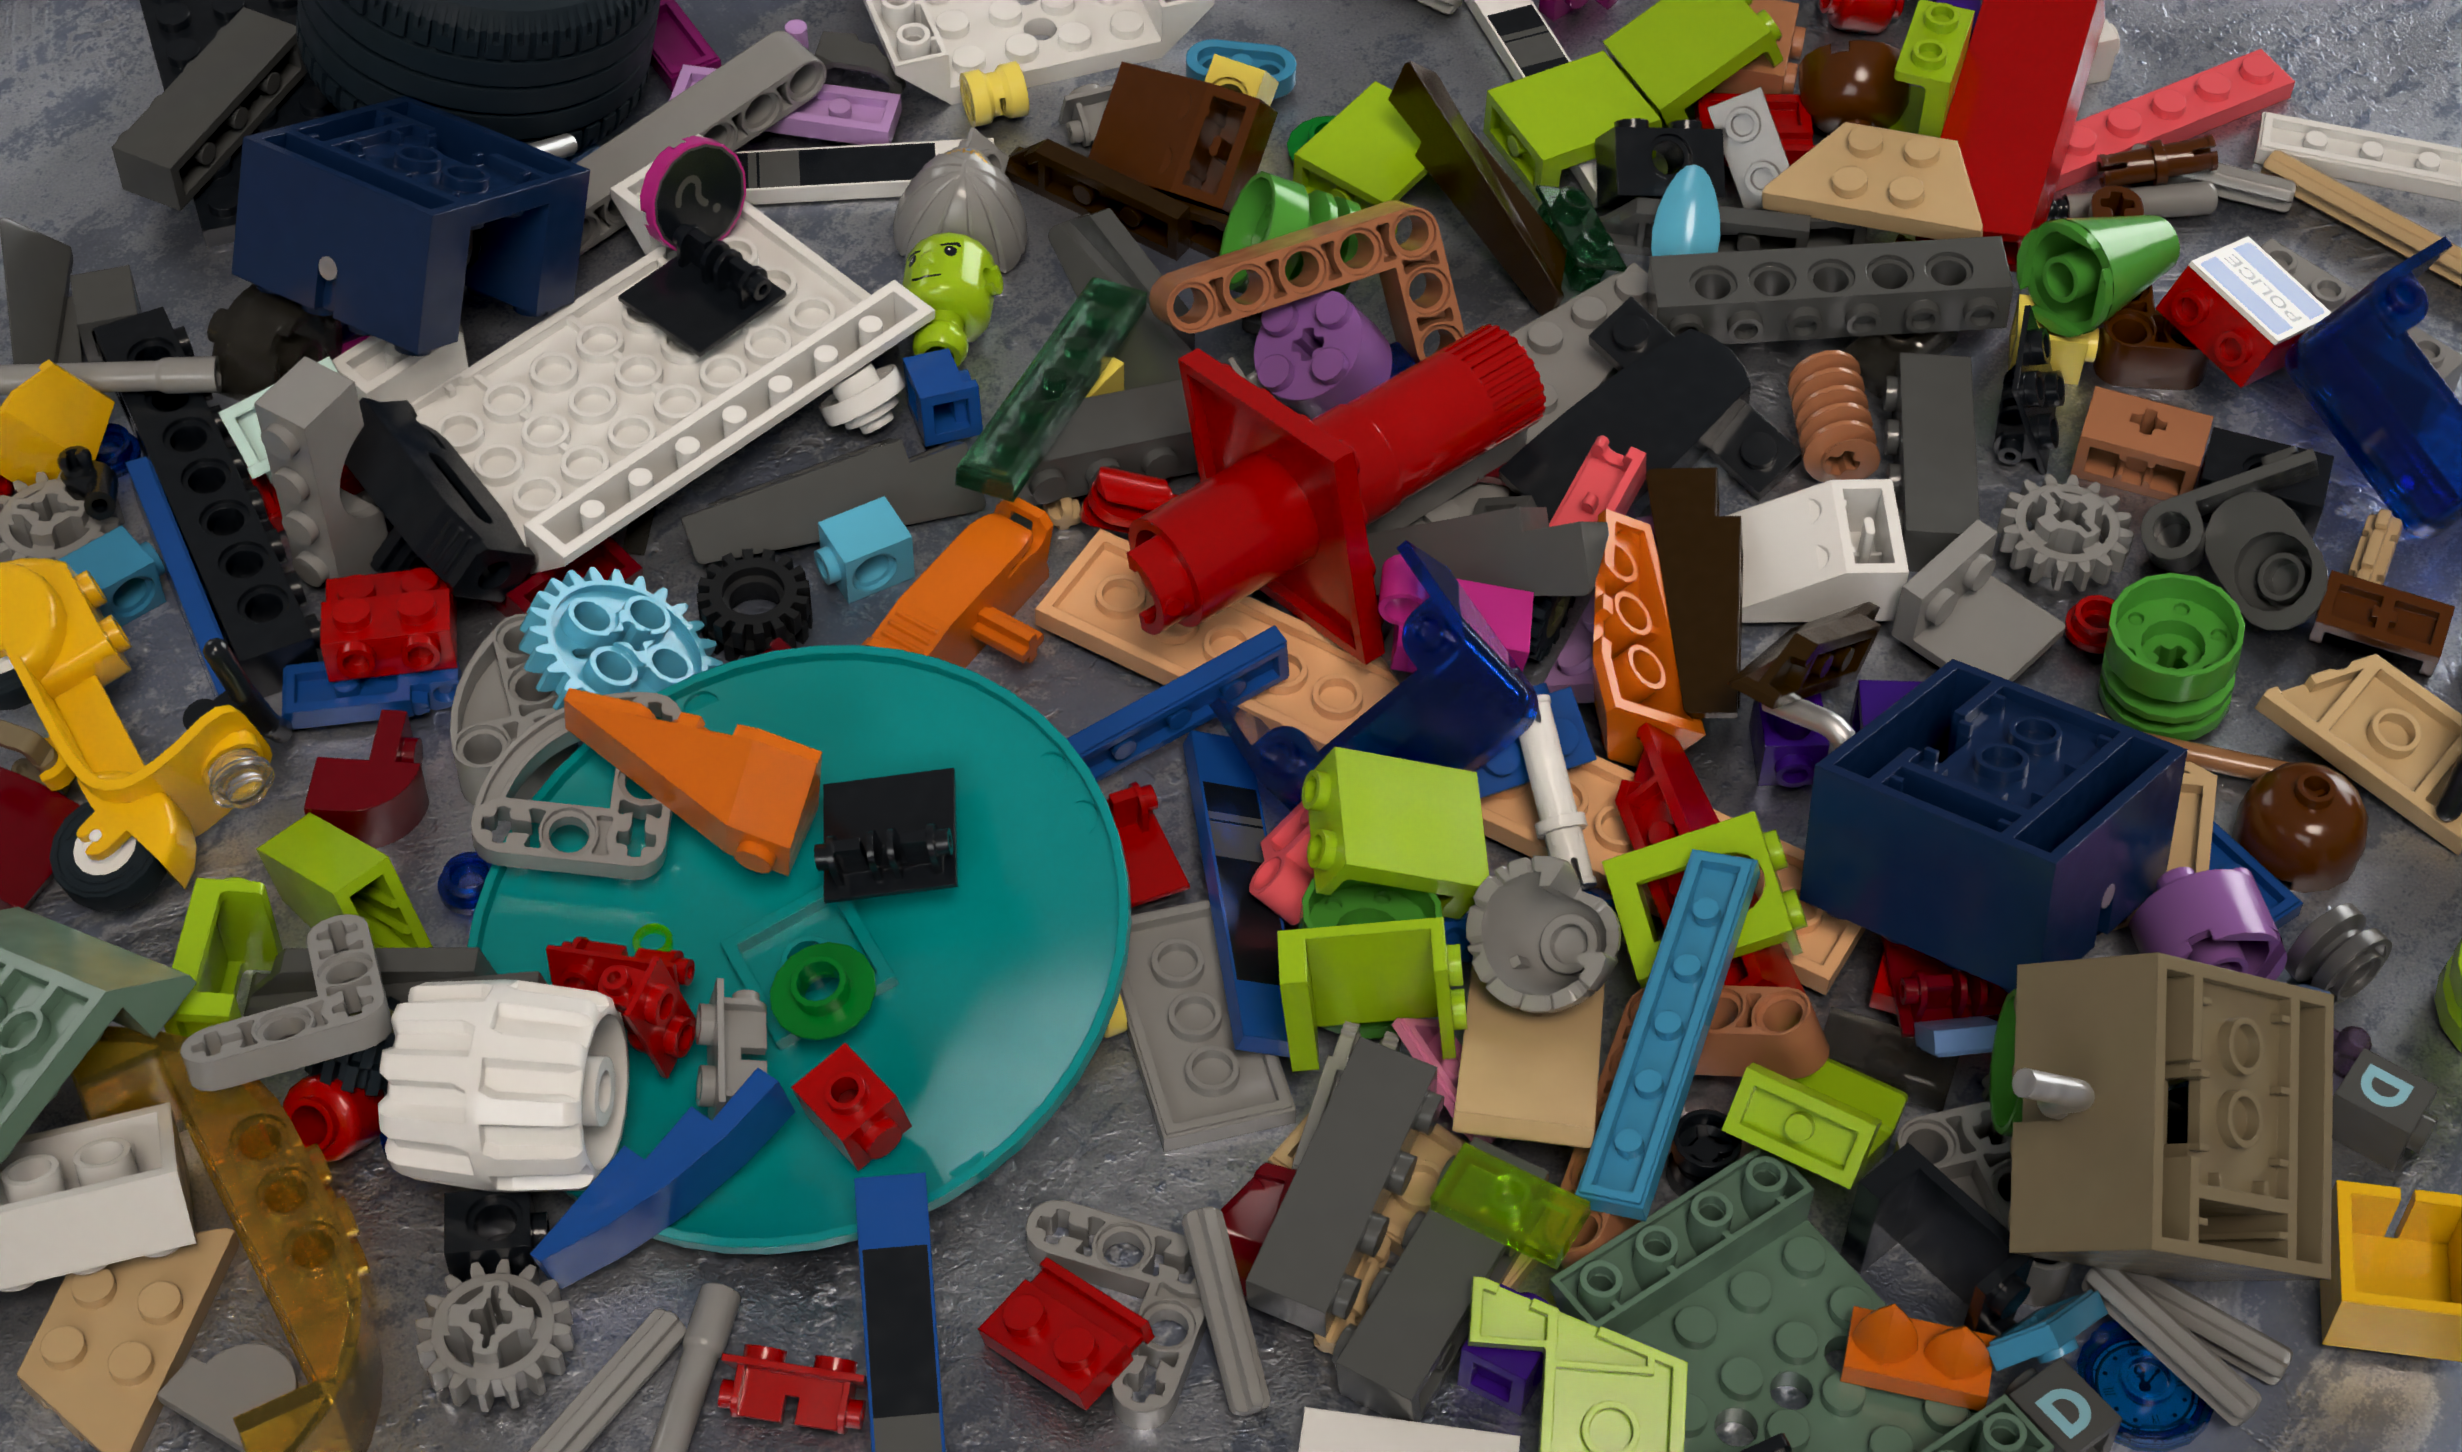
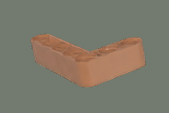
[1149,200,1465,364]
[1545,985,1830,1270]

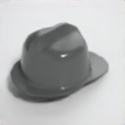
[2205,492,2328,631]

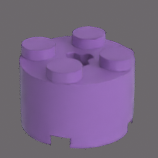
[1254,290,1392,420]
[2128,867,2287,980]

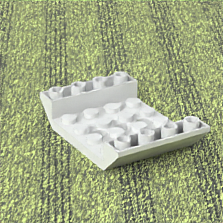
[863,0,1215,105]

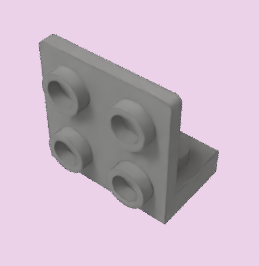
[1891,519,2065,682]

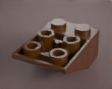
[1088,61,1278,215]

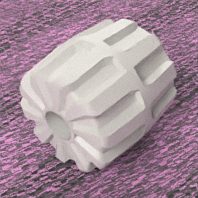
[378,979,629,1193]

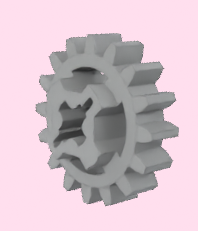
[0,470,125,562]
[1997,474,2134,592]
[415,1259,575,1412]

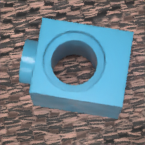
[814,496,915,604]

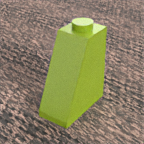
[256,812,433,948]

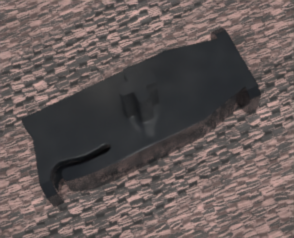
[344,397,536,602]

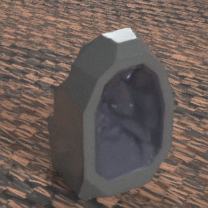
[815,31,906,94]

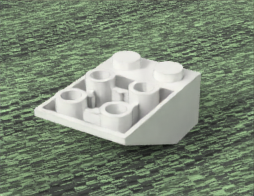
[1727,479,1909,623]

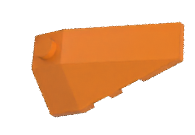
[1593,509,1706,768]
[564,688,822,876]

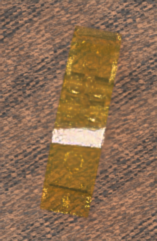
[70,1026,383,1452]

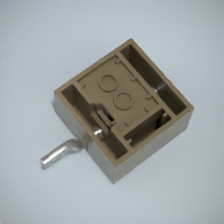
[2008,952,2334,1282]

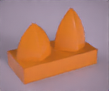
[1840,1303,1997,1411]

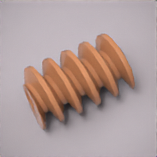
[1787,350,1881,482]

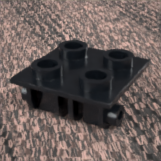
[618,224,786,357]
[1993,305,2065,474]
[814,768,958,904]

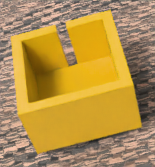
[2319,1180,2462,1362]

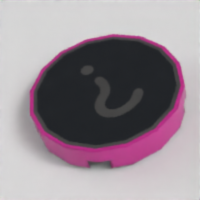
[640,135,746,252]

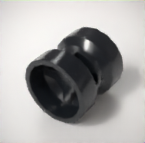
[1666,1109,1742,1197]

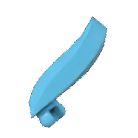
[1651,164,1720,256]

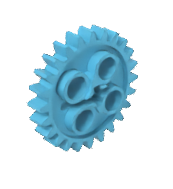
[519,567,723,710]

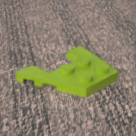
[1468,1276,1688,1452]

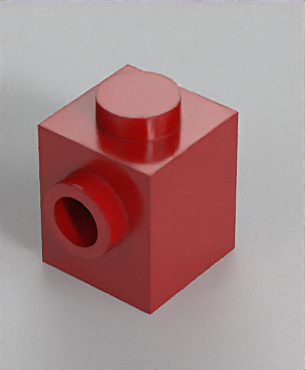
[791,1042,912,1171]

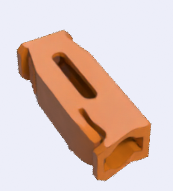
[861,493,1054,668]

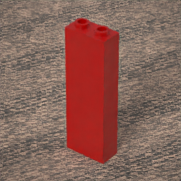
[1915,0,2105,272]

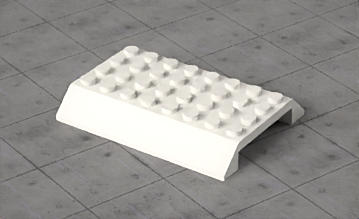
[332,134,935,574]

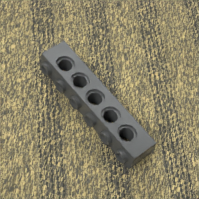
[1647,236,2013,344]

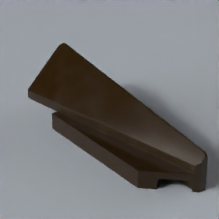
[1646,467,1744,719]

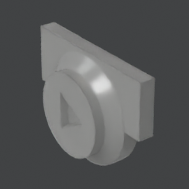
[157,1343,300,1452]

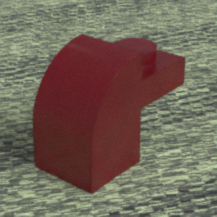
[303,709,429,849]

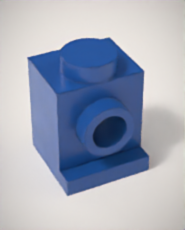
[902,348,983,447]

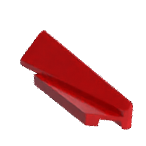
[1615,722,1806,994]

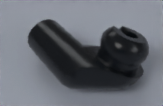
[57,446,119,520]

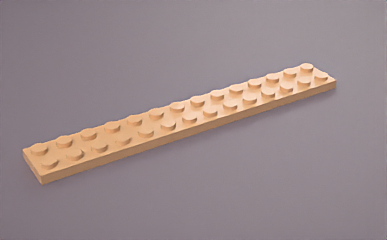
[1035,528,1866,995]

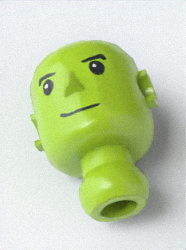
[902,232,1003,367]

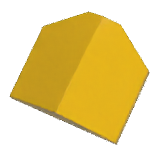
[0,360,115,486]

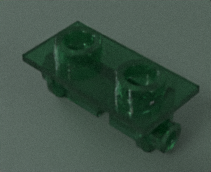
[1535,185,1627,293]

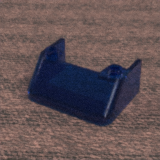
[2285,236,2462,539]
[1209,540,1538,812]

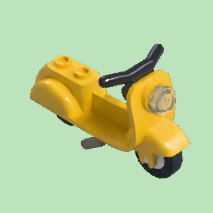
[0,558,293,912]

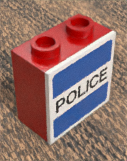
[2155,236,2334,388]

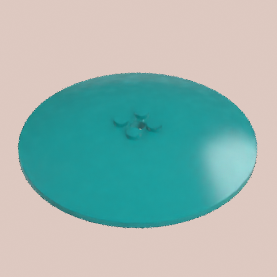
[467,645,1132,1255]

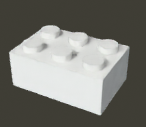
[0,1102,196,1292]

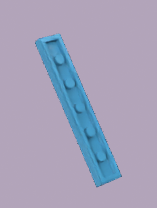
[1575,849,1760,1221]

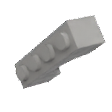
[254,356,388,588]

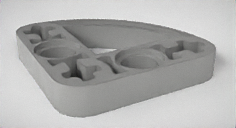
[471,692,681,880]

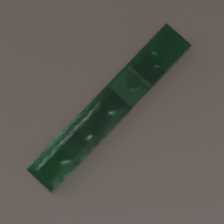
[955,277,1147,502]

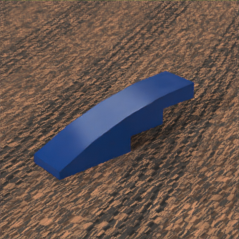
[530,1068,795,1290]

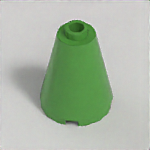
[2017,215,2180,337]

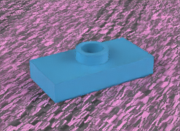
[1987,1289,2108,1371]

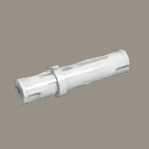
[1509,694,1597,891]

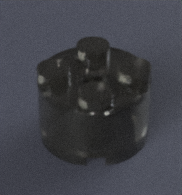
[207,283,343,402]

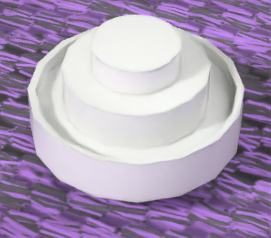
[818,362,906,434]

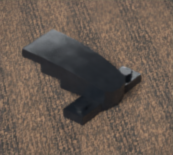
[1498,296,1802,523]

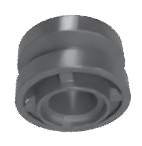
[2284,903,2392,1006]

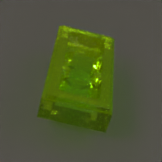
[1430,1142,1591,1270]

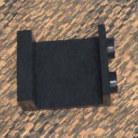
[1840,1143,2034,1337]

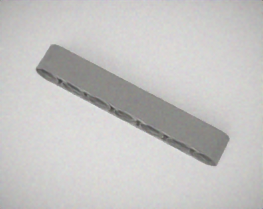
[575,31,827,255]

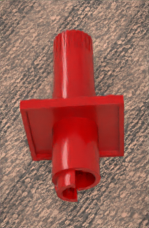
[1126,324,1546,665]

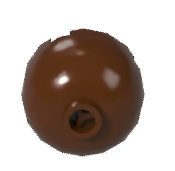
[1799,40,1911,135]
[2232,762,2369,893]

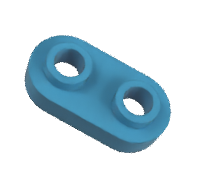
[1186,39,1297,99]

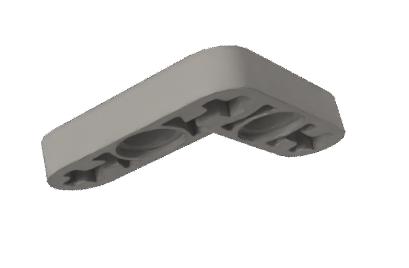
[180,914,392,1092]
[1026,1200,1208,1430]

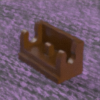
[2308,570,2455,677]

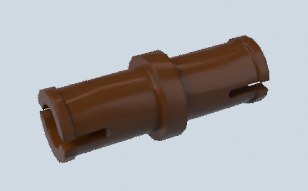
[2096,134,2218,188]

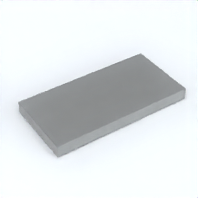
[1120,899,1296,1152]

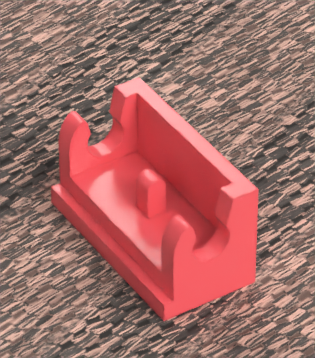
[1549,435,1647,527]

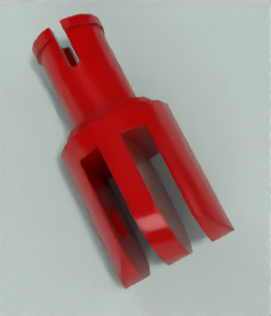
[1079,466,1178,538]

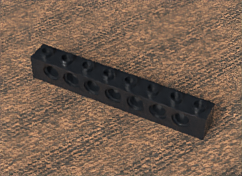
[93,306,322,697]

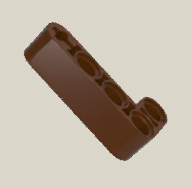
[2087,185,2209,391]

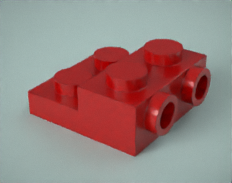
[320,567,458,682]

